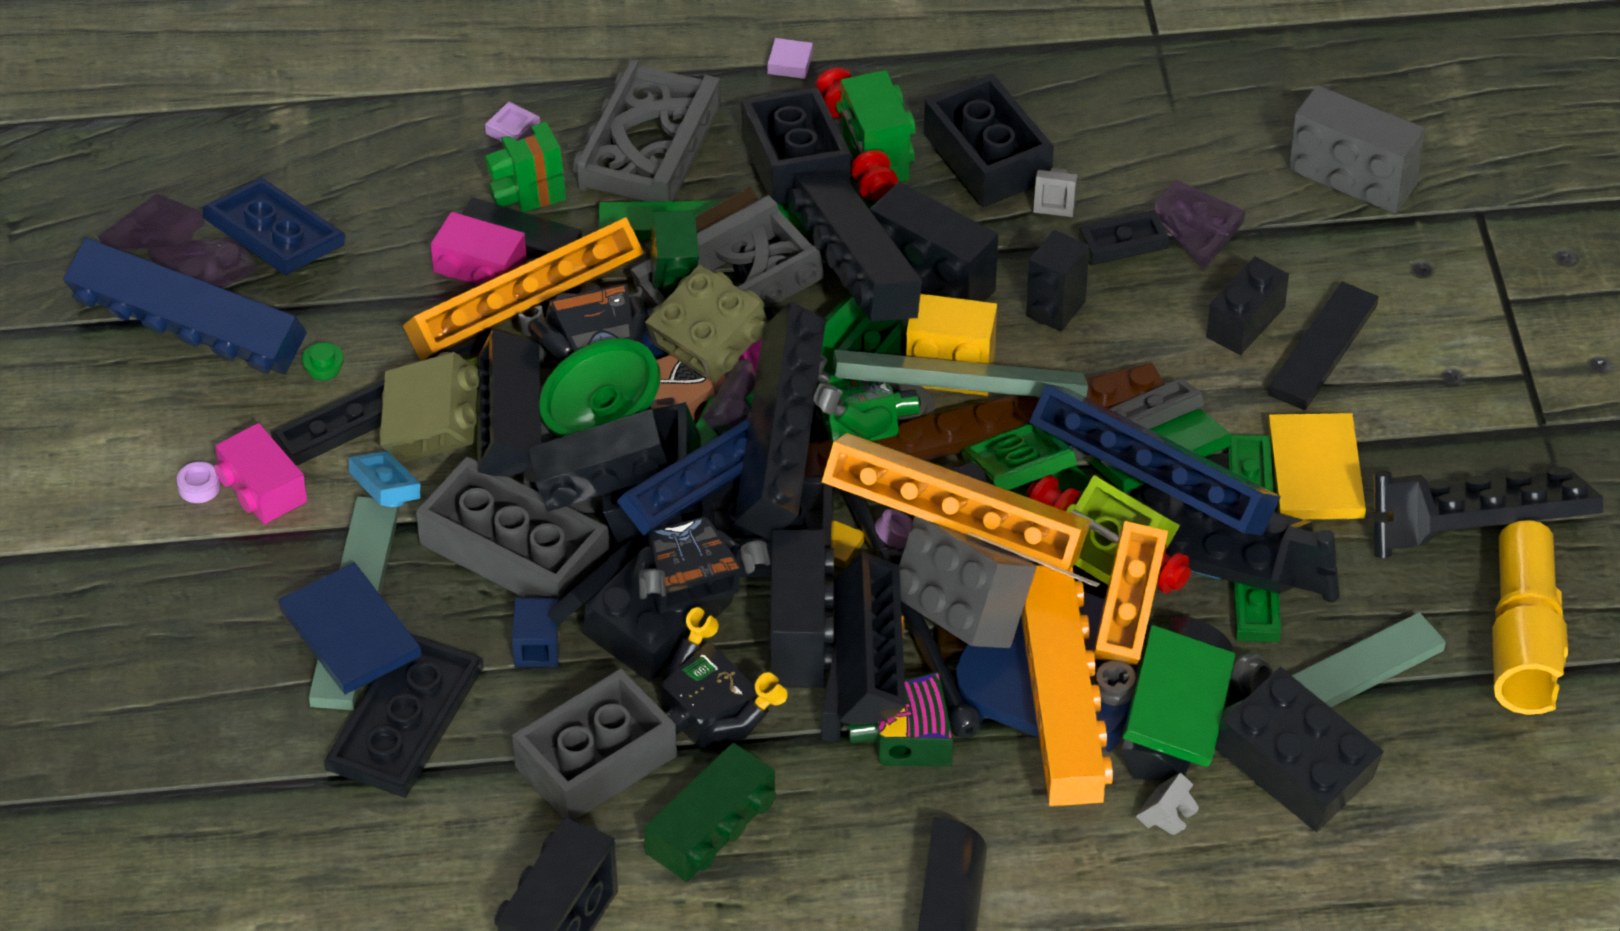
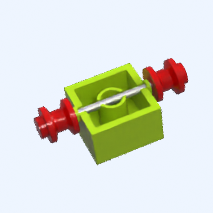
[1026,475,1191,594]

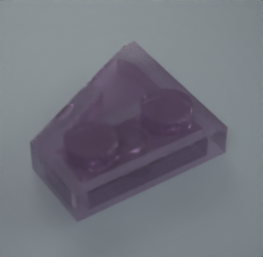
[1155,180,1245,269]

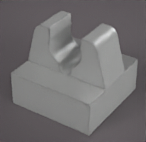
[1033,168,1078,217]
[1136,772,1199,835]

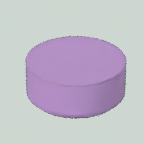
[176,462,221,503]
[875,509,913,550]

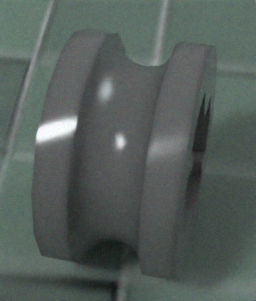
[1095,661,1136,706]

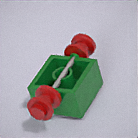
[815,68,915,201]

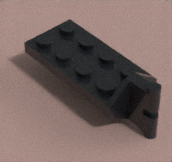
[1374,467,1603,558]
[1135,483,1340,602]

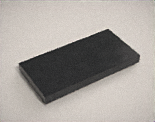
[324,634,484,798]

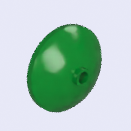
[539,338,661,438]

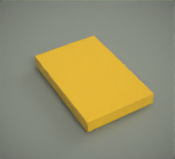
[1268,413,1366,520]

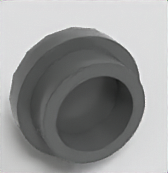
[1230,653,1272,697]

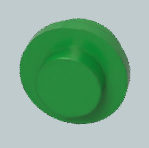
[302,342,344,381]

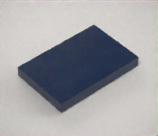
[202,177,345,275]
[278,562,421,695]

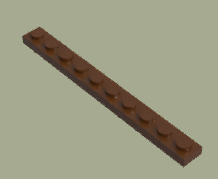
[804,363,1165,477]

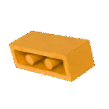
[1093,521,1168,668]

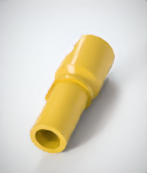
[1492,520,1568,715]

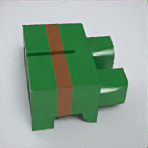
[484,121,567,213]

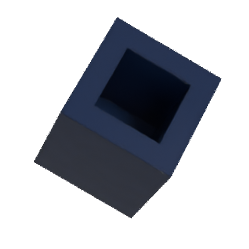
[512,597,561,667]

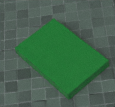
[1083,408,1231,493]
[961,423,1077,490]
[1122,625,1236,768]

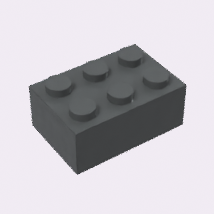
[1289,85,1425,214]
[899,516,1037,648]
[512,668,677,821]

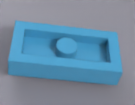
[349,451,420,507]

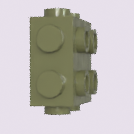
[645,264,768,383]
[379,352,479,462]

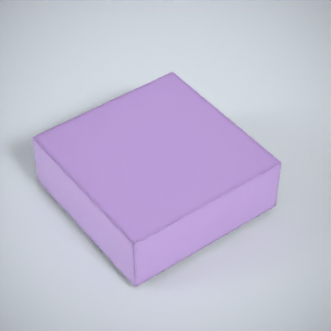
[768,38,813,79]
[485,101,540,142]

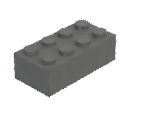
[416,456,610,601]

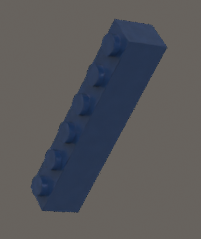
[63,237,307,375]
[1029,384,1281,535]

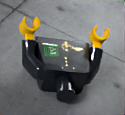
[661,607,788,747]

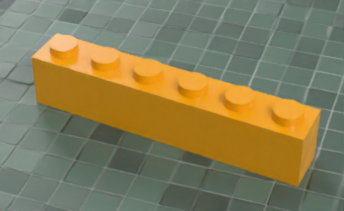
[403,217,645,361]
[822,433,1091,571]
[1021,565,1113,806]

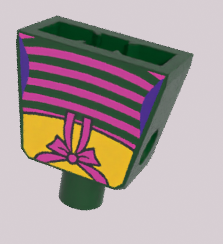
[847,672,953,767]

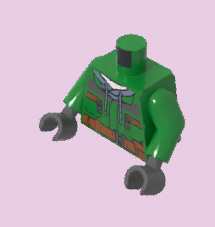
[813,354,920,446]

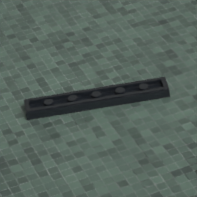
[271,330,490,466]

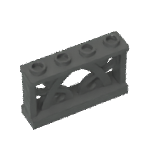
[573,60,721,201]
[631,195,825,310]

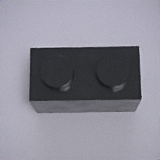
[1026,230,1090,332]
[1206,256,1289,355]

